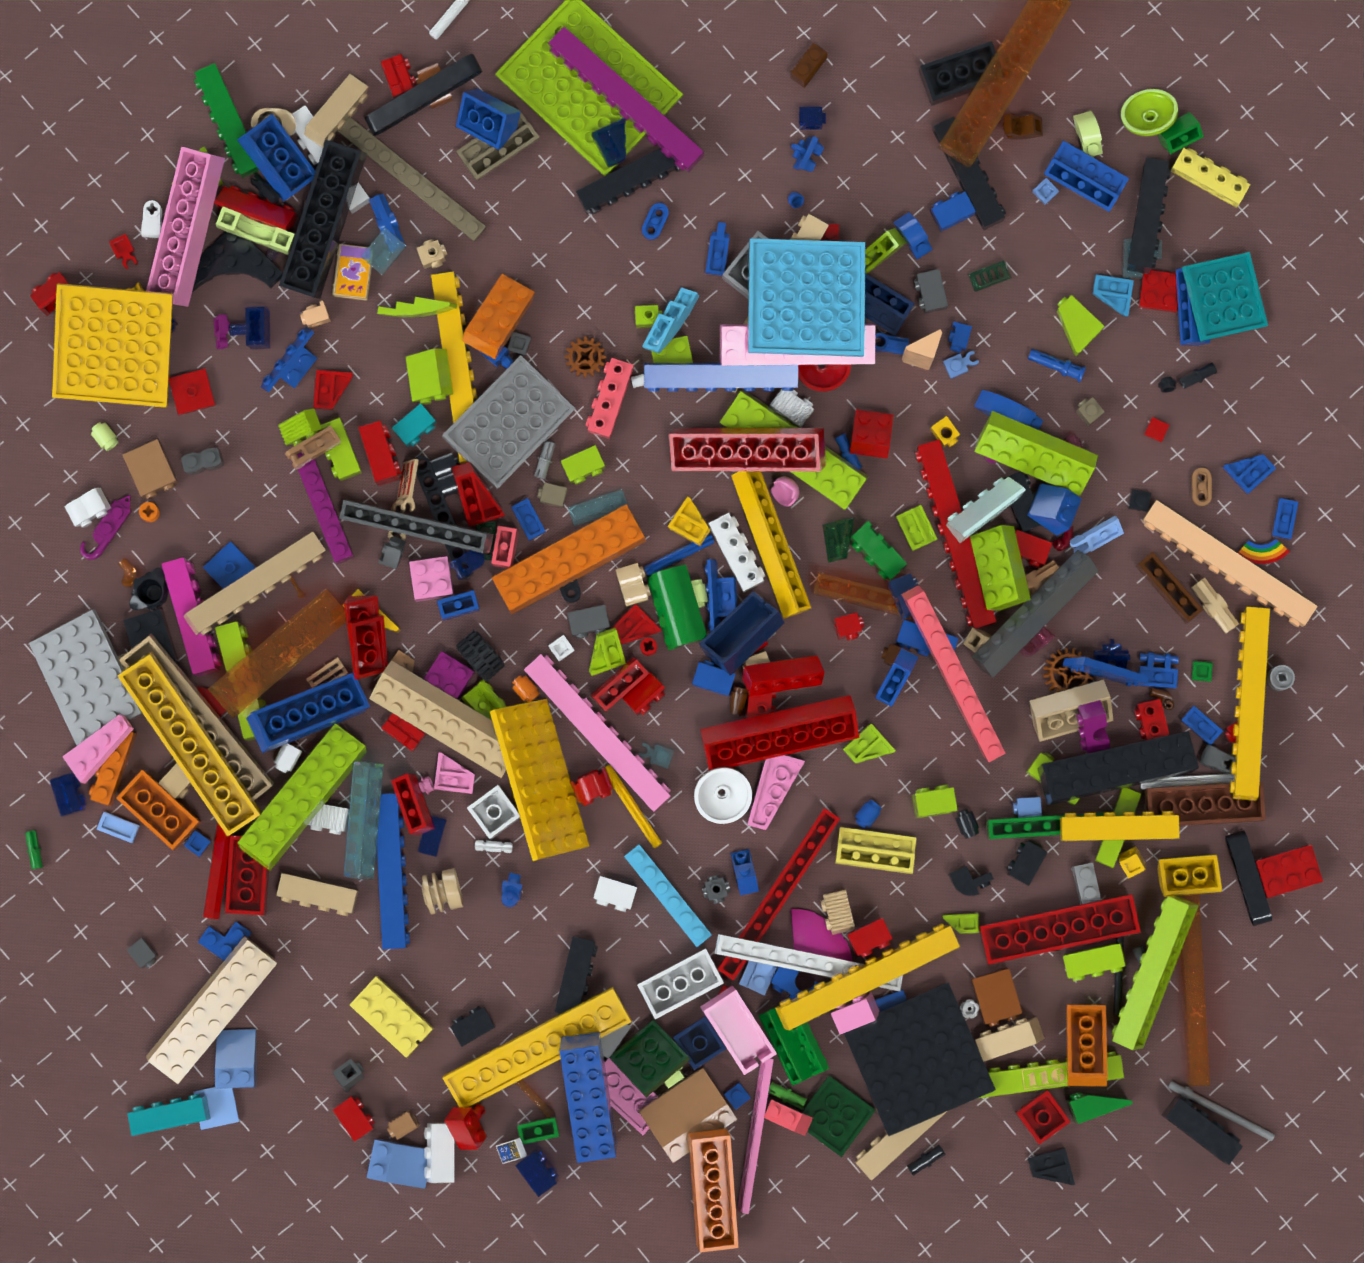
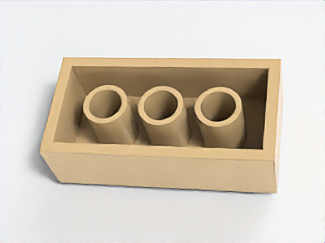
[1029,680,1113,742]

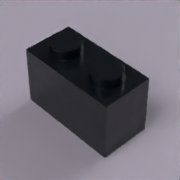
[1007,841,1048,886]
[450,1006,496,1047]

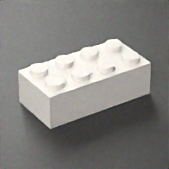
[637,949,724,1019]

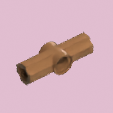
[1026,560,1059,595]

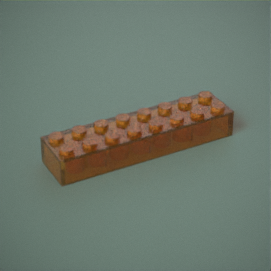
[208,589,346,718]

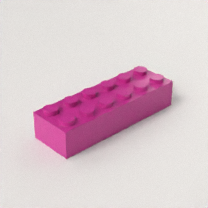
[162,557,222,677]

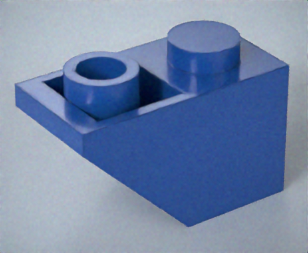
[731,849,759,896]

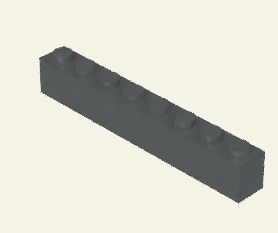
[340,500,494,553]
[972,550,1098,678]

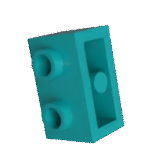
[392,403,437,447]

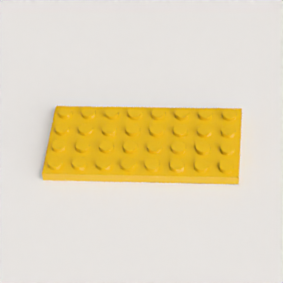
[490,699,589,861]

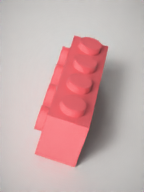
[586,358,634,439]

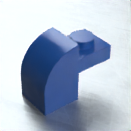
[893,212,933,259]

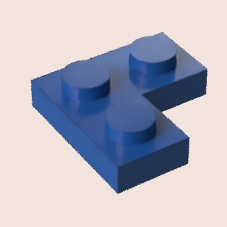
[198,921,252,960]

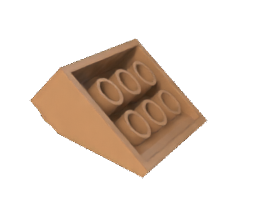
[638,1067,737,1163]

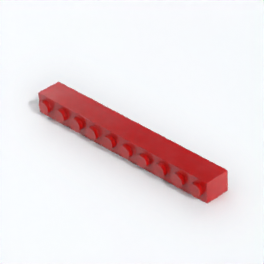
[915,439,996,629]
[717,808,840,981]

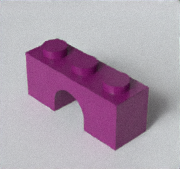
[1076,700,1110,754]

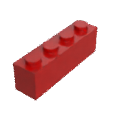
[742,655,825,696]

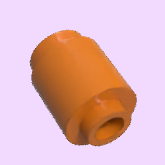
[512,675,540,703]

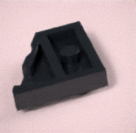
[1027,1148,1075,1185]

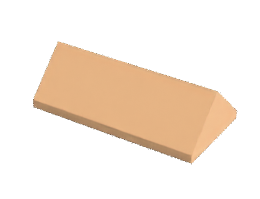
[902,329,942,370]

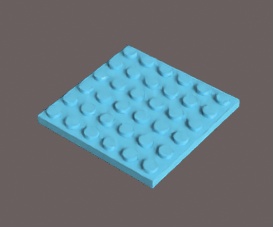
[748,239,865,357]

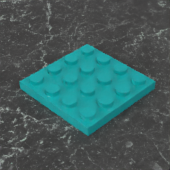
[1182,252,1268,342]

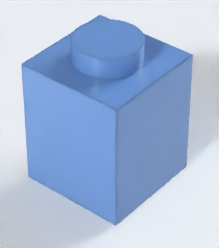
[1013,797,1042,818]

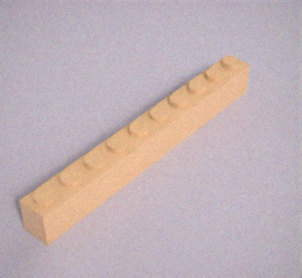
[1142,500,1318,627]

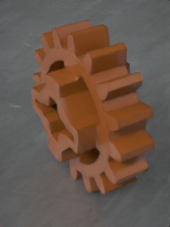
[565,336,606,379]

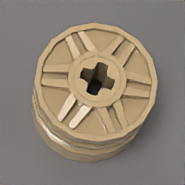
[422,868,464,915]

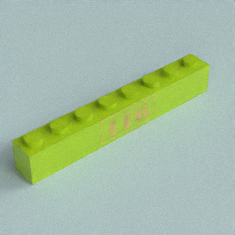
[979,1051,1124,1098]

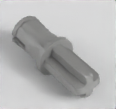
[534,441,555,480]

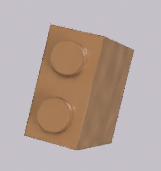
[123,439,178,499]

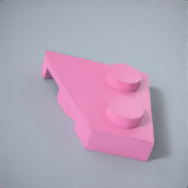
[434,753,475,794]

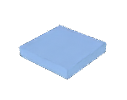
[193,1087,240,1130]

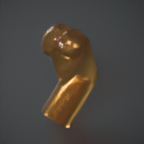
[118,558,136,587]

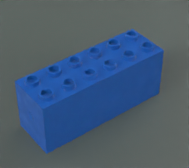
[559,1032,617,1163]

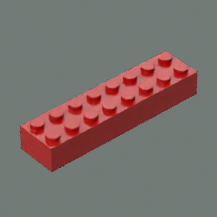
[669,428,826,472]
[700,695,859,771]
[979,894,1141,965]

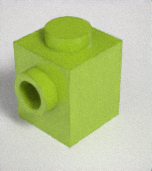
[635,305,662,328]

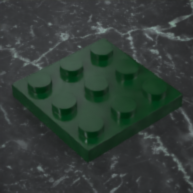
[609,1020,690,1098]
[802,1075,876,1157]

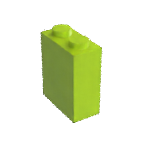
[406,348,453,405]

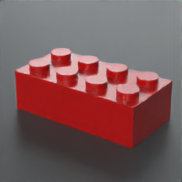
[225,836,269,915]

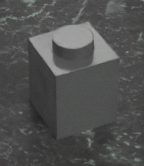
[127,938,158,969]

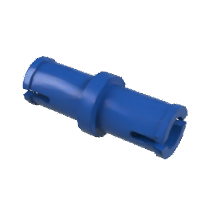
[835,434,863,469]

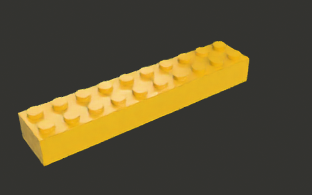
[117,652,261,836]

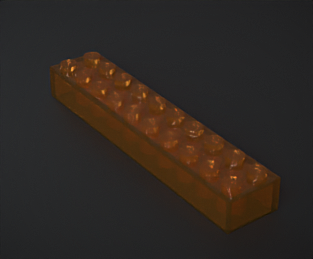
[937,0,1072,168]

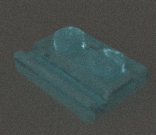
[361,228,407,275]

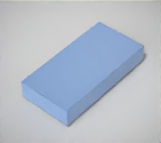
[97,812,140,843]

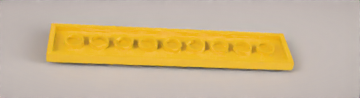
[443,987,632,1107]

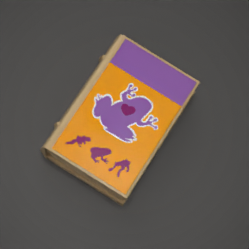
[332,244,374,301]

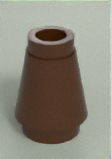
[730,686,749,715]

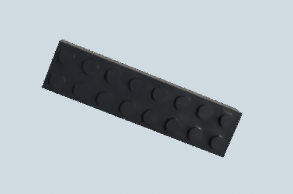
[279,140,367,299]
[1037,731,1199,806]

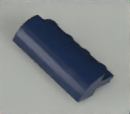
[865,273,915,336]

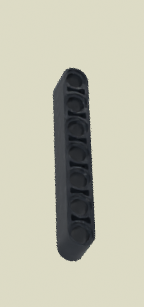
[364,54,483,136]
[415,456,474,580]

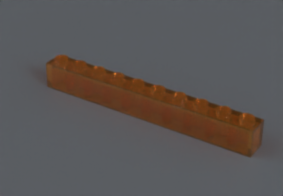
[1178,894,1210,1086]

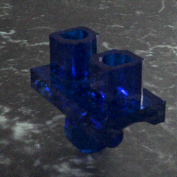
[1093,639,1130,669]

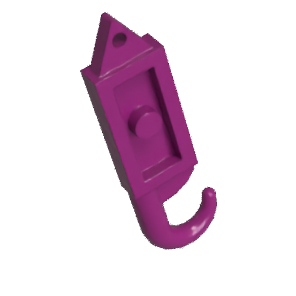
[80,495,132,560]

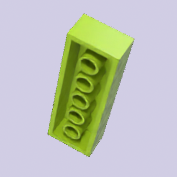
[974,411,1098,496]
[215,621,267,741]

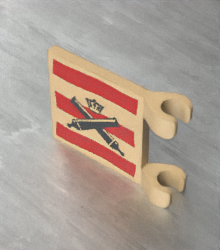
[391,459,418,513]

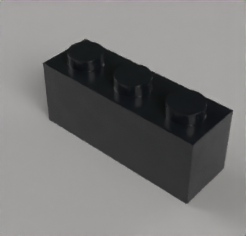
[1003,471,1042,533]

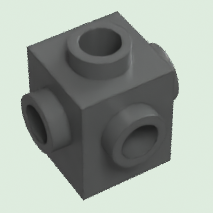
[702,875,731,904]

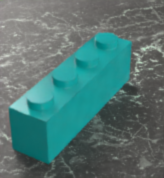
[127,1094,211,1136]

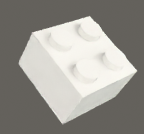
[467,785,520,839]

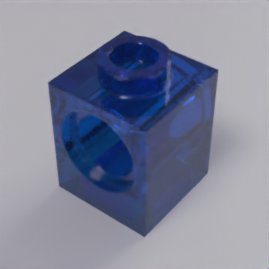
[799,107,826,130]

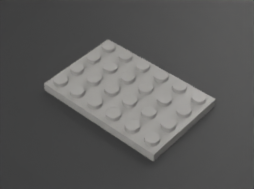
[441,355,576,490]
[29,609,143,745]

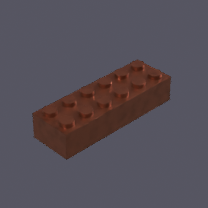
[1144,782,1266,826]

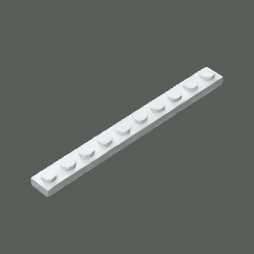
[714,934,903,991]

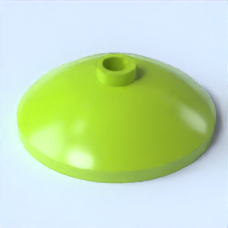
[1121,89,1178,136]

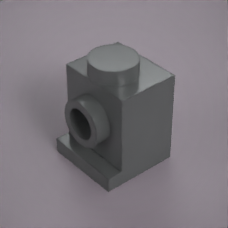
[378,537,406,569]
[333,1059,365,1093]

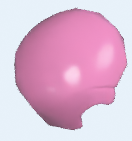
[771,476,800,507]

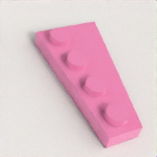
[63,714,134,784]

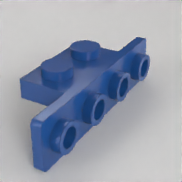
[261,327,317,392]
[705,559,738,632]

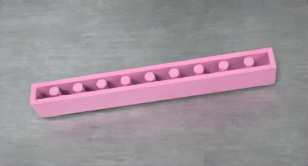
[524,654,671,812]

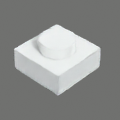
[548,635,575,662]

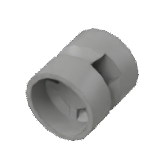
[1266,665,1295,691]

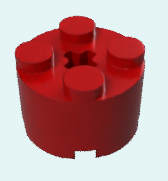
[570,767,614,806]

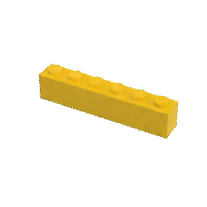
[1060,811,1179,841]

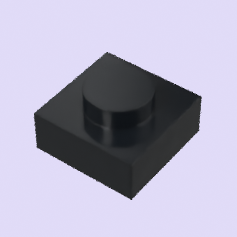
[1128,489,1151,512]

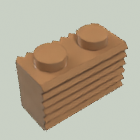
[387,1110,420,1140]

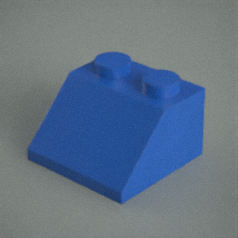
[1027,484,1082,536]

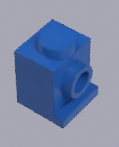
[948,322,972,353]

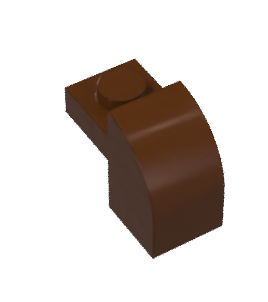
[1003,114,1043,139]

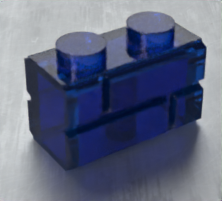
[50,773,87,817]

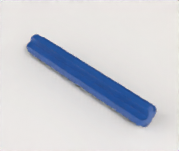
[644,534,714,576]

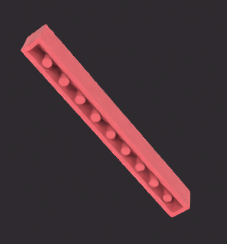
[901,585,1006,762]

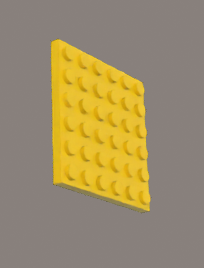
[52,283,173,407]

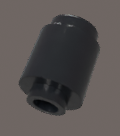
[955,809,979,839]

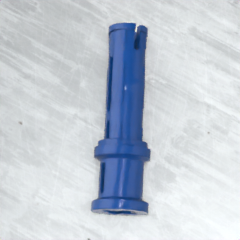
[1028,348,1086,383]

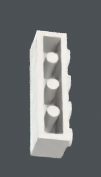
[708,513,765,593]

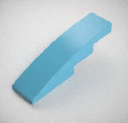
[642,288,699,353]

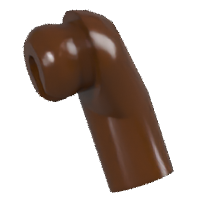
[1149,687,1174,710]

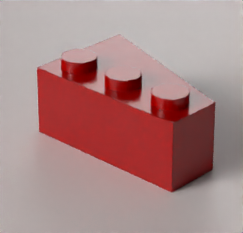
[451,462,505,526]

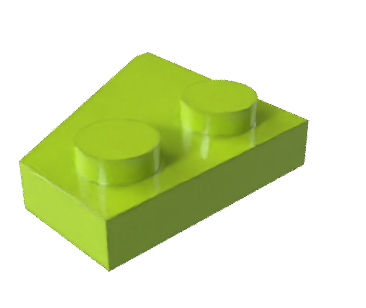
[589,628,626,676]
[842,723,896,763]

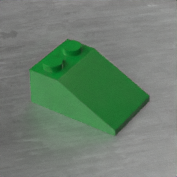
[1066,1092,1133,1124]

